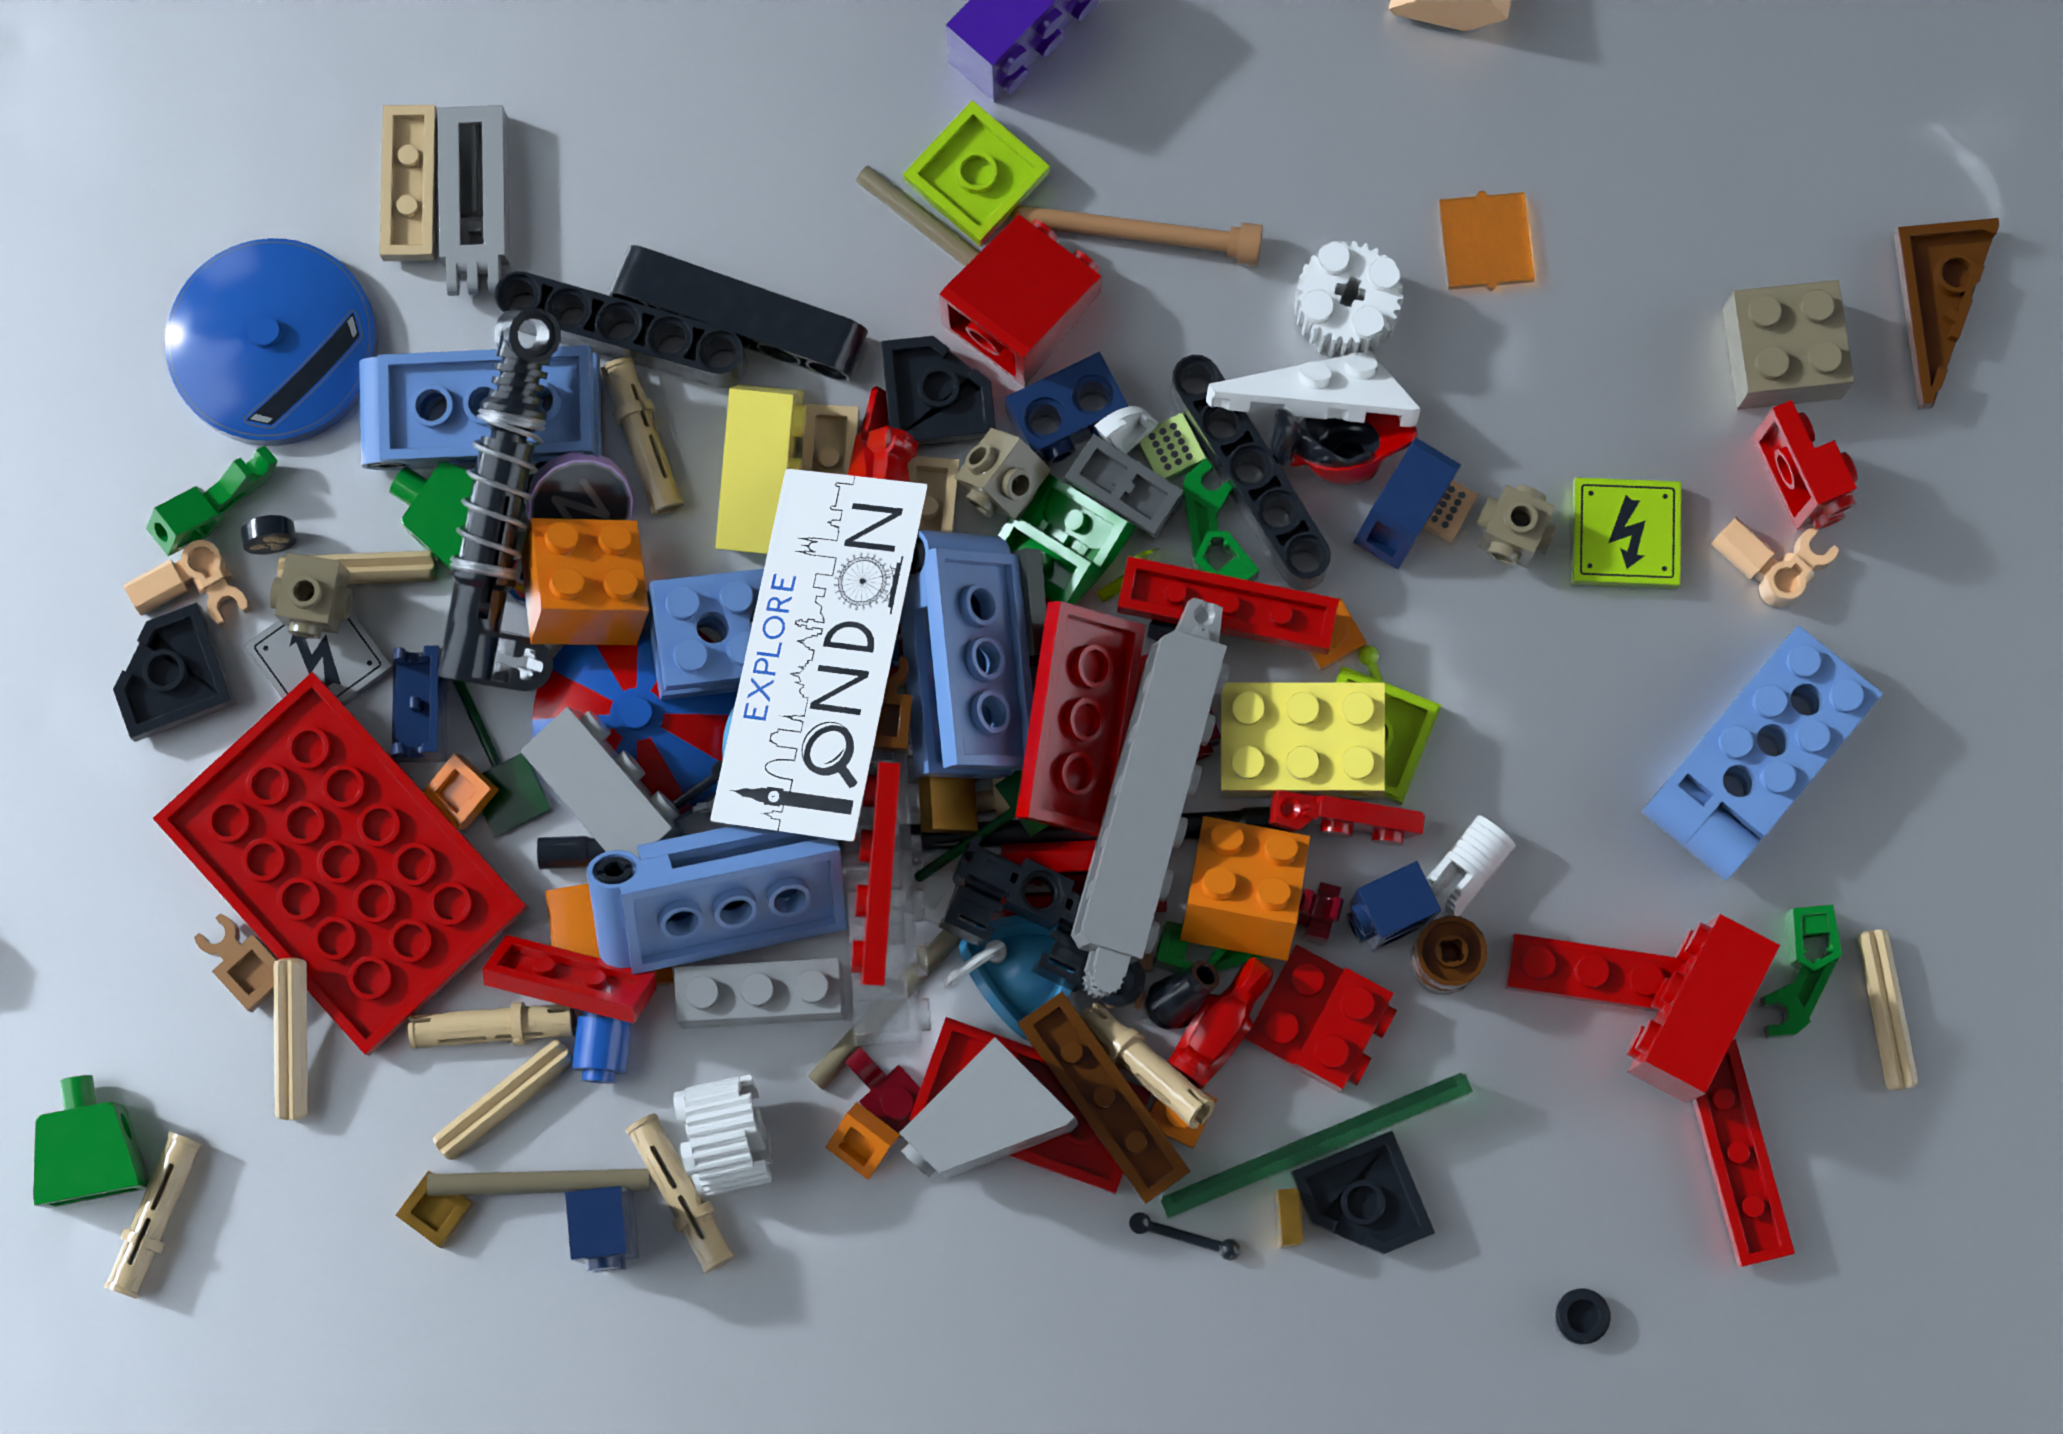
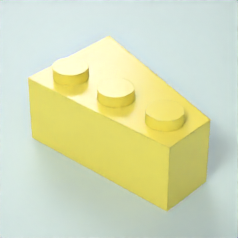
[715,384,807,554]

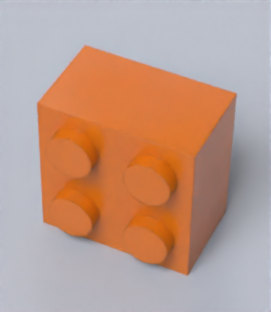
[521,518,649,645]
[1180,816,1310,961]

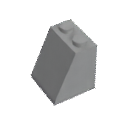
[899,1038,1078,1179]

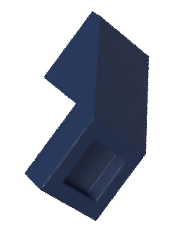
[1353,437,1461,570]

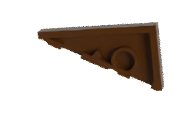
[1893,218,1999,409]

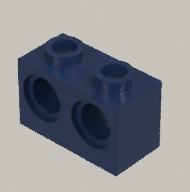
[1005,351,1128,465]
[1346,861,1441,952]

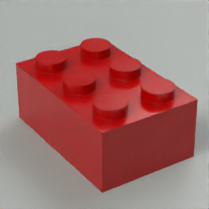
[1626,914,1780,1103]

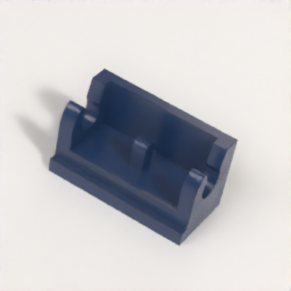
[392,645,448,763]

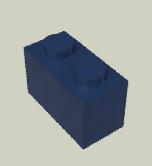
[565,1186,639,1273]

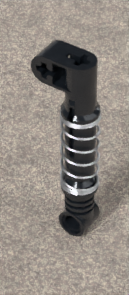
[437,307,561,691]

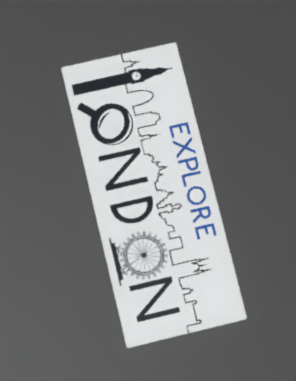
[710,469,927,841]

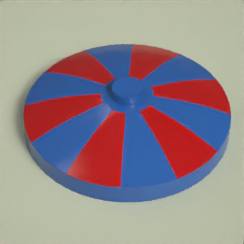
[532,616,738,821]

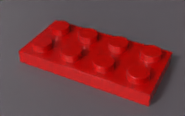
[1015,601,1146,837]
[909,1017,1151,1195]

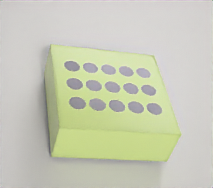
[1137,413,1206,481]

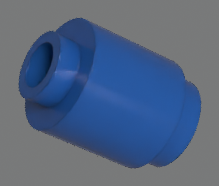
[572,1011,632,1084]

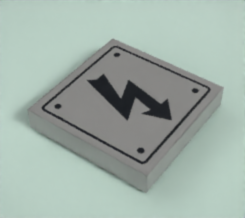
[244,610,393,705]

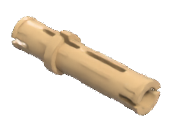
[600,357,684,516]
[408,1001,576,1049]
[1080,1002,1215,1129]
[625,1113,735,1274]
[104,1132,202,1299]

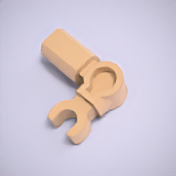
[1711,517,1839,608]
[123,540,251,626]

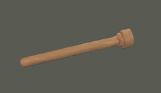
[1012,205,1263,267]

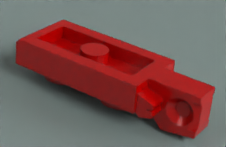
[1269,790,1425,846]

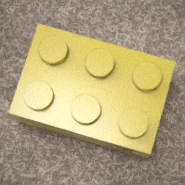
[1221,682,1385,799]

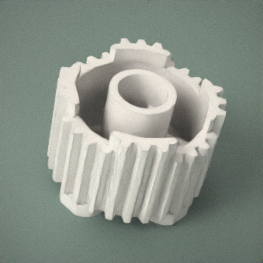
[1293,241,1403,358]
[673,1074,773,1196]

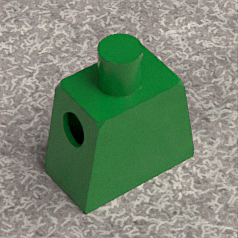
[389,461,526,570]
[33,1075,150,1208]

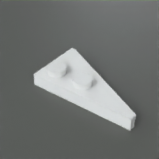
[1206,350,1420,427]

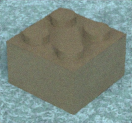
[1722,280,1854,410]

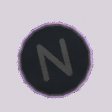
[526,452,633,521]

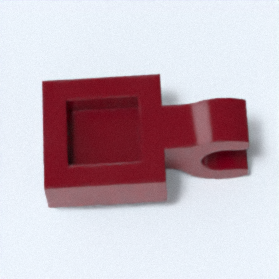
[1297,882,1344,946]
[845,1047,920,1140]

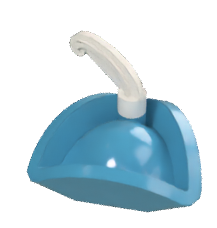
[942,915,1074,1041]

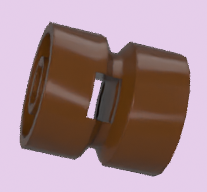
[1409,915,1487,995]

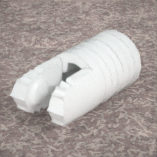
[1427,816,1516,916]

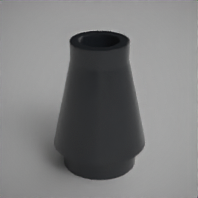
[1145,960,1219,1030]

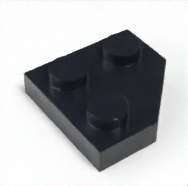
[881,336,996,445]
[113,602,236,742]
[1290,1131,1435,1255]

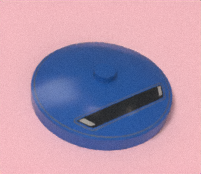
[165,238,378,446]

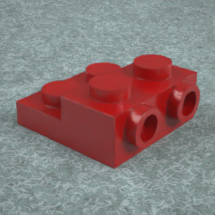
[1752,400,1858,530]
[1244,944,1397,1093]

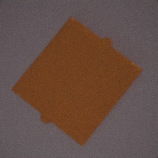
[1438,191,1535,291]

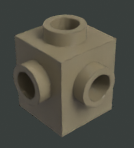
[954,428,1052,520]
[1476,485,1558,568]
[270,552,353,639]

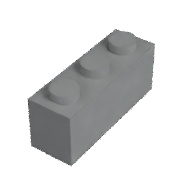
[519,707,685,857]
[674,958,845,1029]

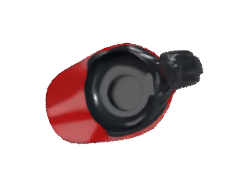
[1271,408,1418,485]

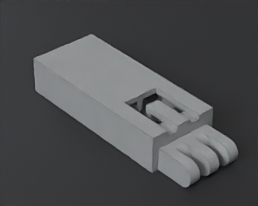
[437,105,510,296]

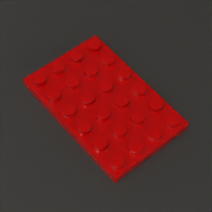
[152,672,530,1056]

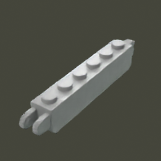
[1071,598,1229,999]

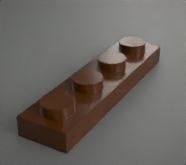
[1017,991,1191,1205]

